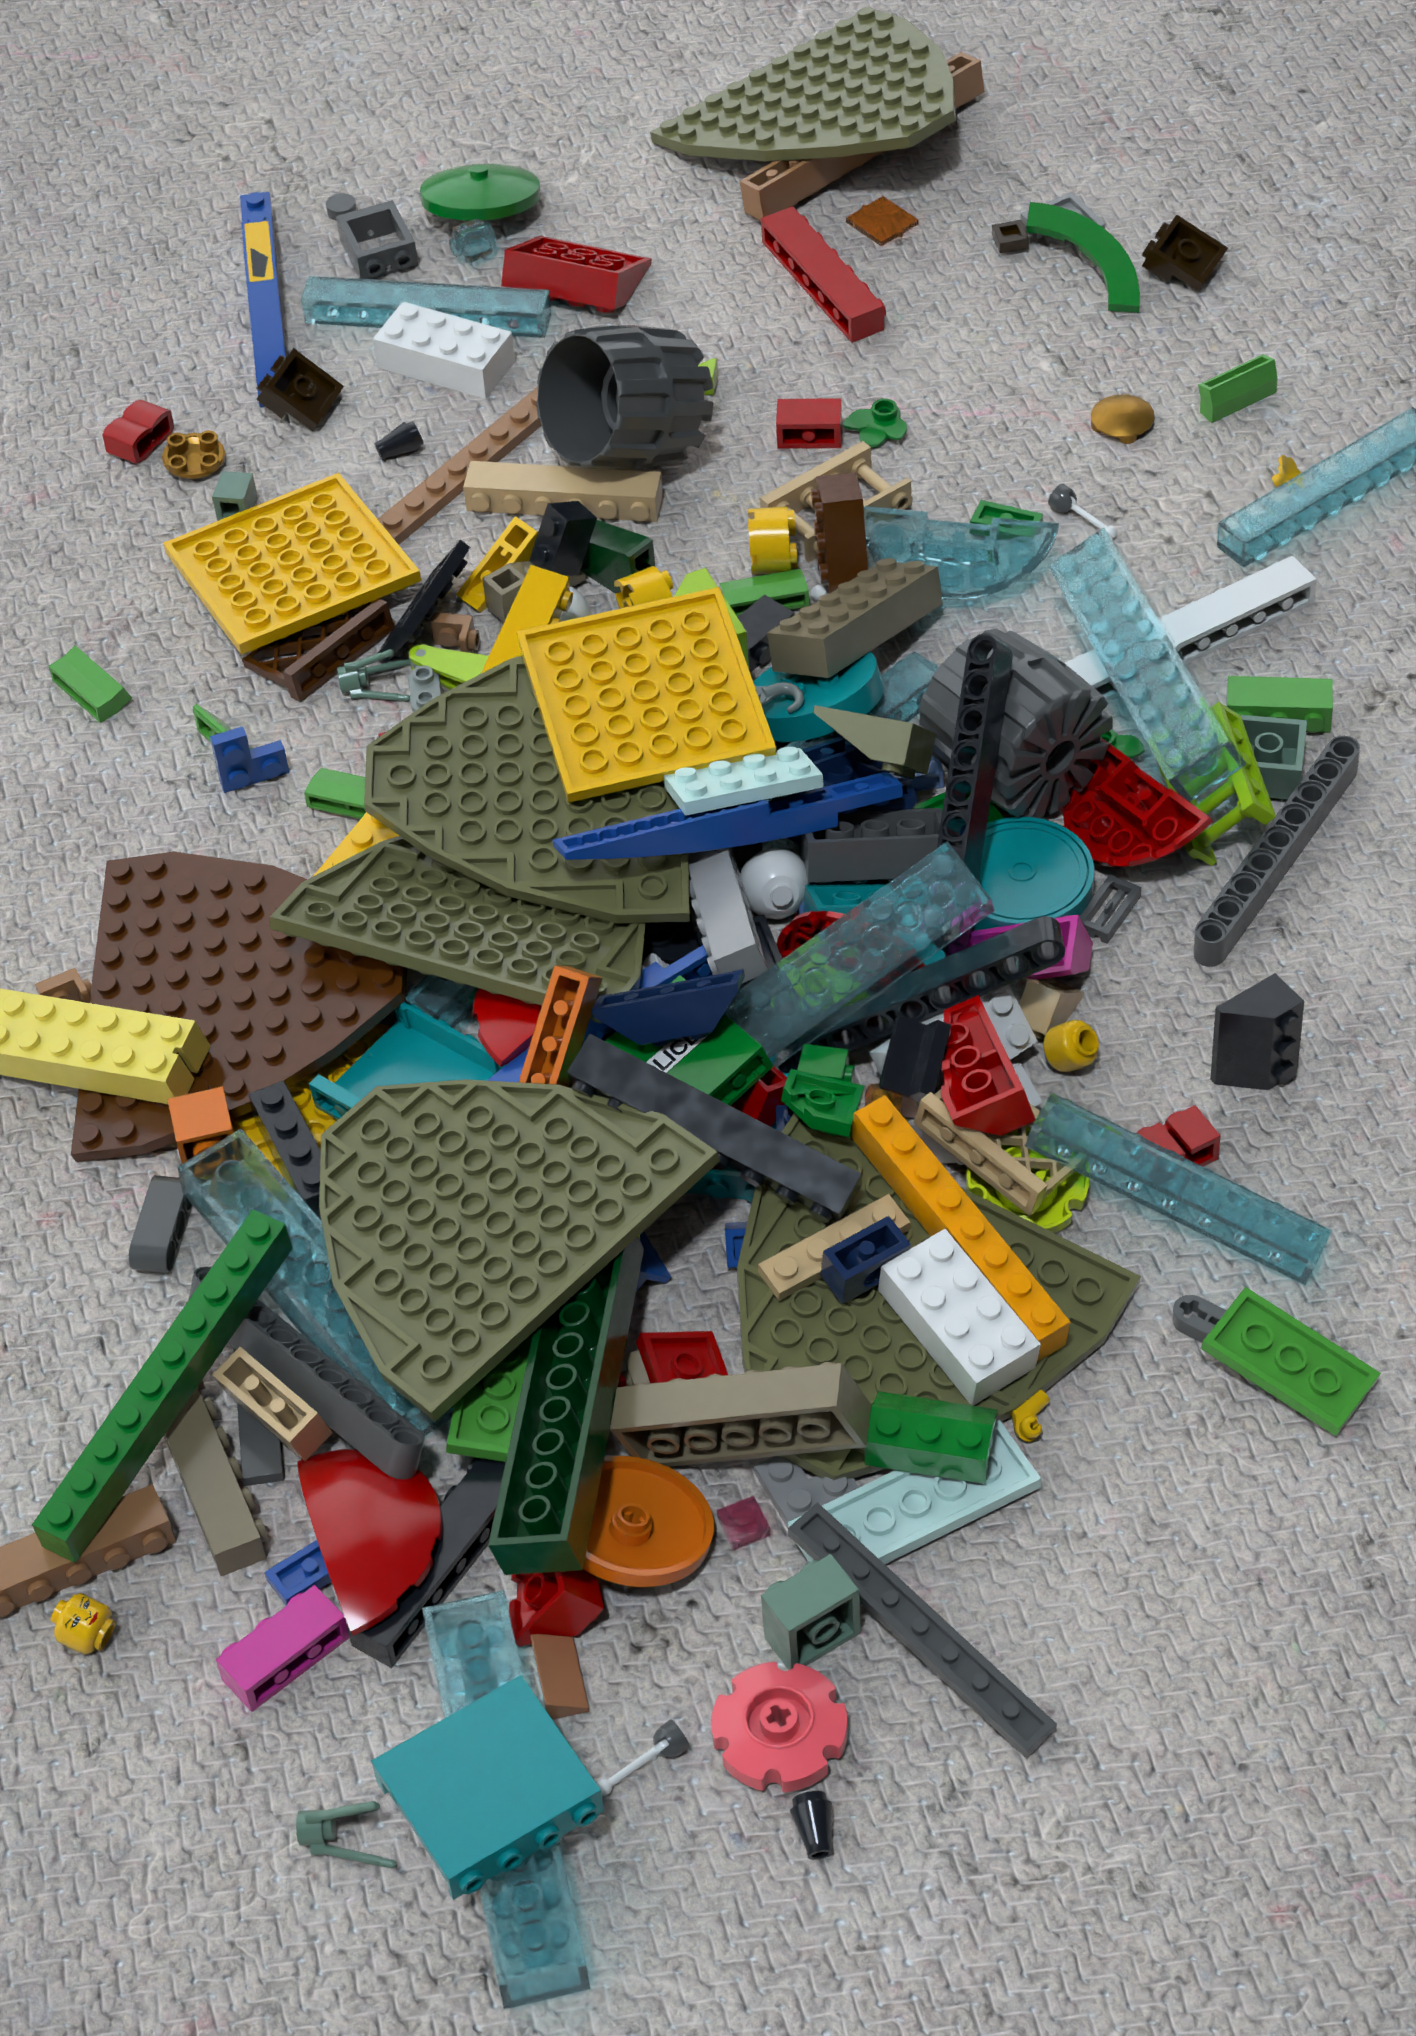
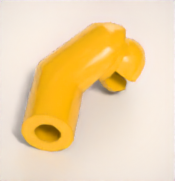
[1012,1389,1050,1442]

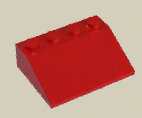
[501,236,652,313]

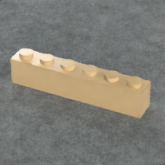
[463,461,663,522]

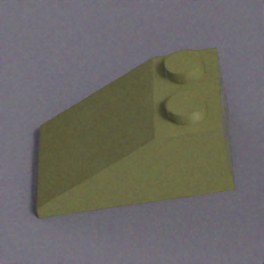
[813,705,936,779]

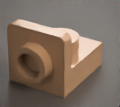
[430,612,480,653]
[35,968,91,1003]

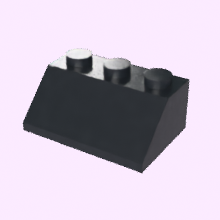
[1210,973,1304,1090]

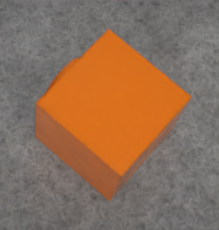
[167,1086,241,1177]

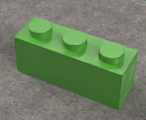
[1226,676,1333,733]

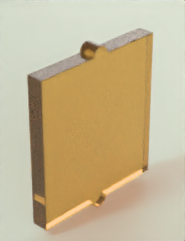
[846,196,919,247]

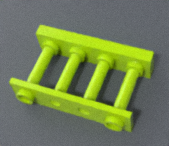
[1156,701,1276,866]

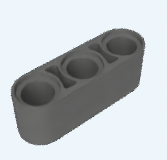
[129,1175,195,1273]

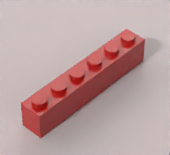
[761,206,886,343]

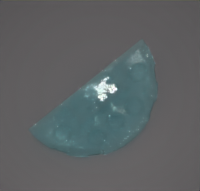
[864,506,1059,600]

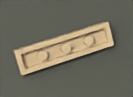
[757,1194,911,1301]

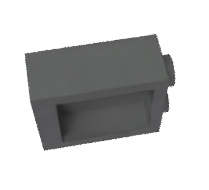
[336,200,418,282]

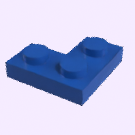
[210,726,290,793]

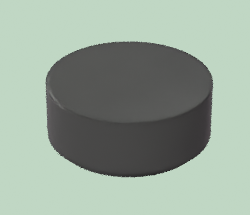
[326,193,357,220]

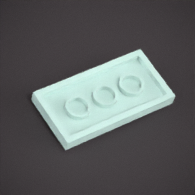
[664,747,824,816]

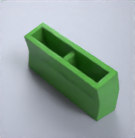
[1198,354,1278,423]
[720,569,810,617]
[49,645,132,723]
[304,767,366,819]

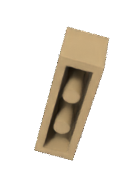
[212,1347,333,1461]

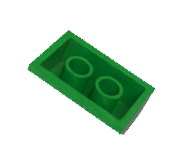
[865,1391,998,1484]

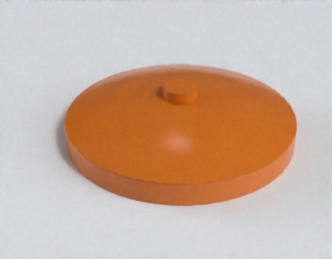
[583,1456,714,1587]

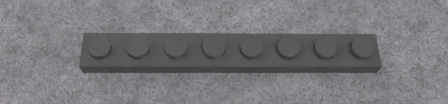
[788,1502,1057,1758]

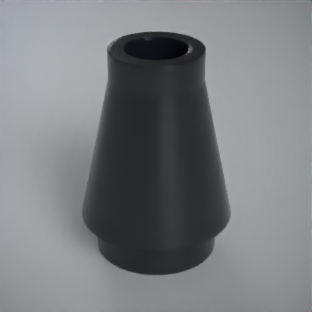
[374,421,424,460]
[790,1791,833,1860]

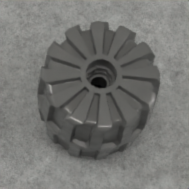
[536,325,713,470]
[918,629,1113,818]

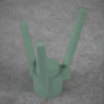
[338,649,411,702]
[296,1801,397,1868]

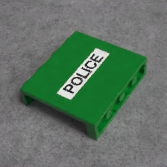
[605,975,774,1106]

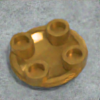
[1091,394,1154,444]
[162,430,225,479]

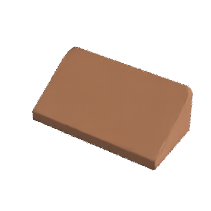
[530,1634,589,1720]

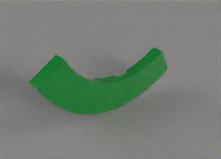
[1026,202,1140,313]

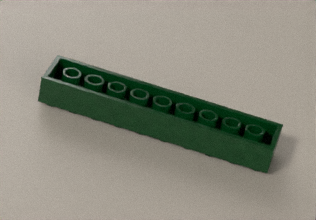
[488,1237,644,1575]

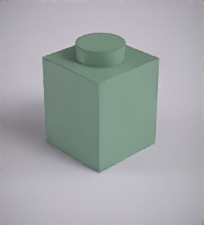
[212,471,258,521]

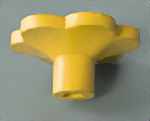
[1272,455,1303,493]

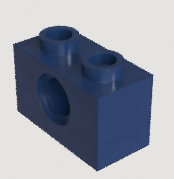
[820,1216,911,1304]

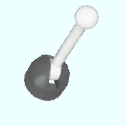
[1048,484,1117,539]
[596,1719,690,1796]

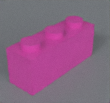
[216,1585,350,1712]

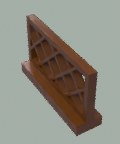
[242,598,395,702]

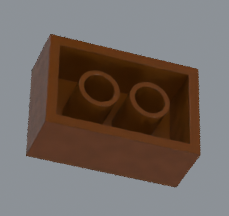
[811,472,868,594]

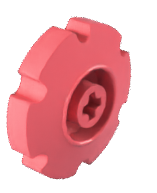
[711,1662,848,1792]

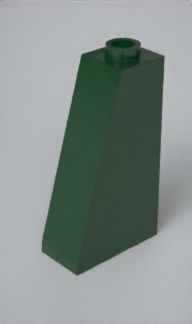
[580,520,655,594]

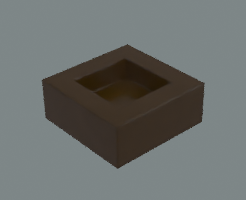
[992,220,1029,253]

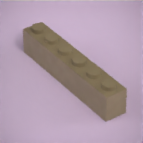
[164,1379,269,1577]

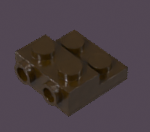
[1141,215,1228,291]
[256,348,344,431]

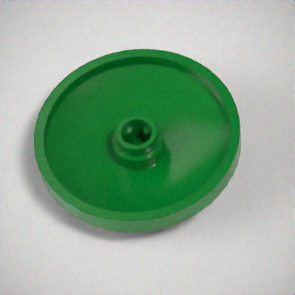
[420,164,540,221]

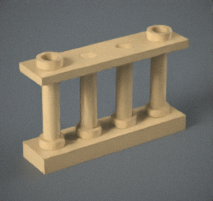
[760,441,912,563]

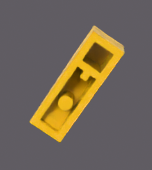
[455,516,538,613]

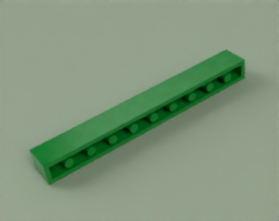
[32,1209,293,1564]

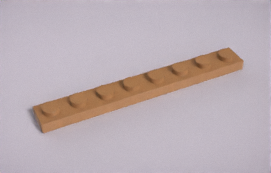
[378,386,542,545]

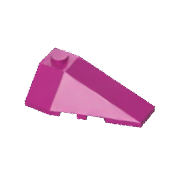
[943,915,1093,980]

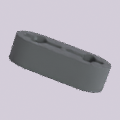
[1172,1295,1227,1343]

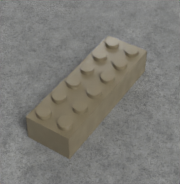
[767,558,943,678]
[610,1362,871,1467]

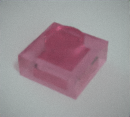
[717,1496,771,1550]

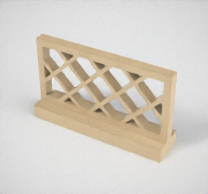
[913,1090,1092,1216]

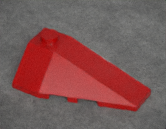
[941,995,1036,1136]
[509,1569,604,1646]

